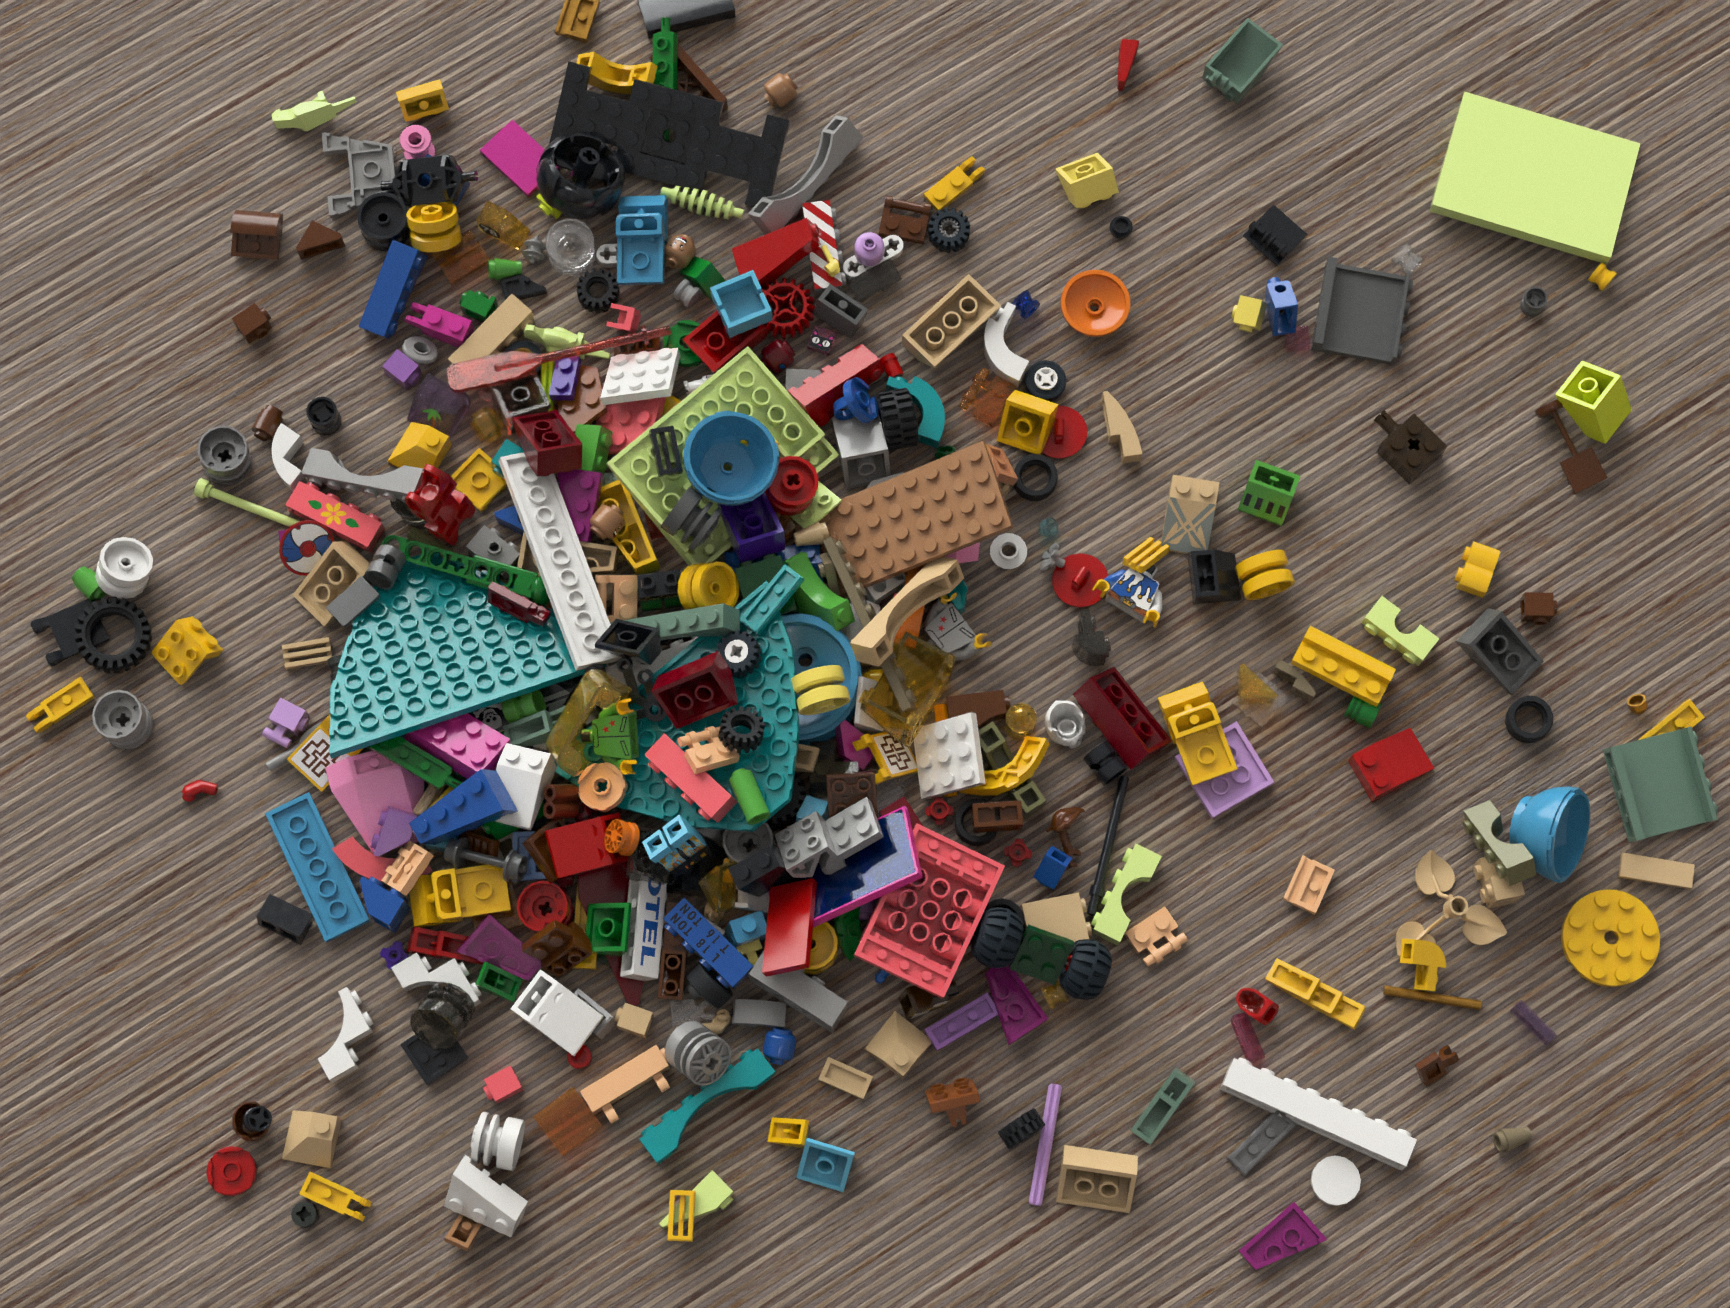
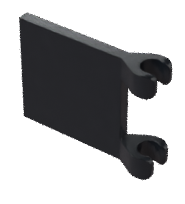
[30,599,110,667]

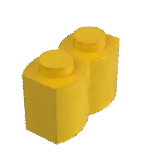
[1454,541,1500,598]

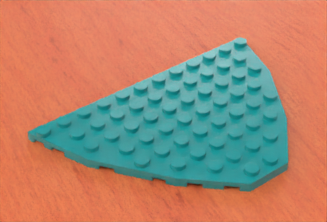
[329,553,606,759]
[553,581,800,832]

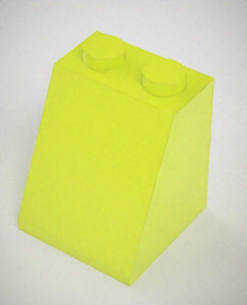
[1555,361,1632,444]

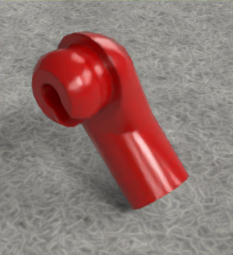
[182,780,218,802]

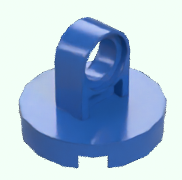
[833,377,878,423]

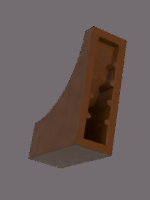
[946,690,1010,730]

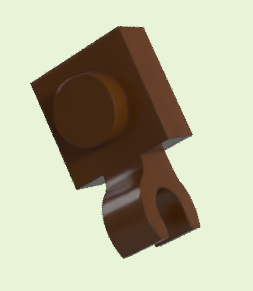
[1415,1045,1459,1087]

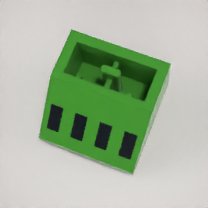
[1238,460,1300,526]

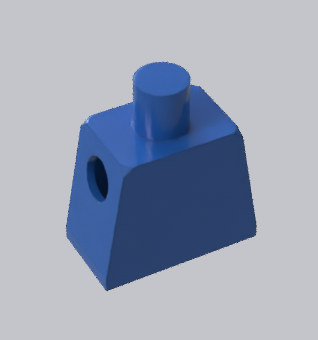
[1265,277,1298,336]

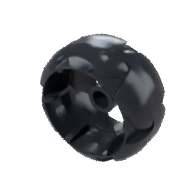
[536,133,625,220]

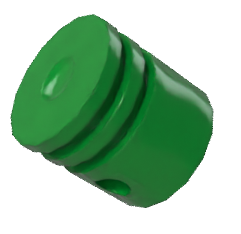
[1344,696,1382,729]

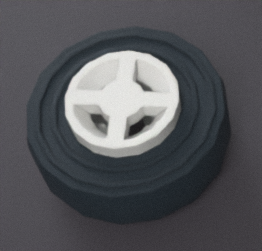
[1024,360,1067,402]

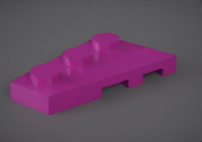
[457,914,541,981]

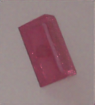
[1230,1013,1265,1063]

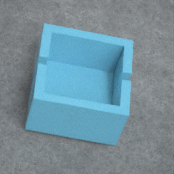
[710,270,773,338]

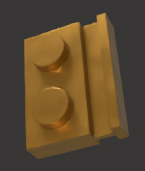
[555,0,600,43]

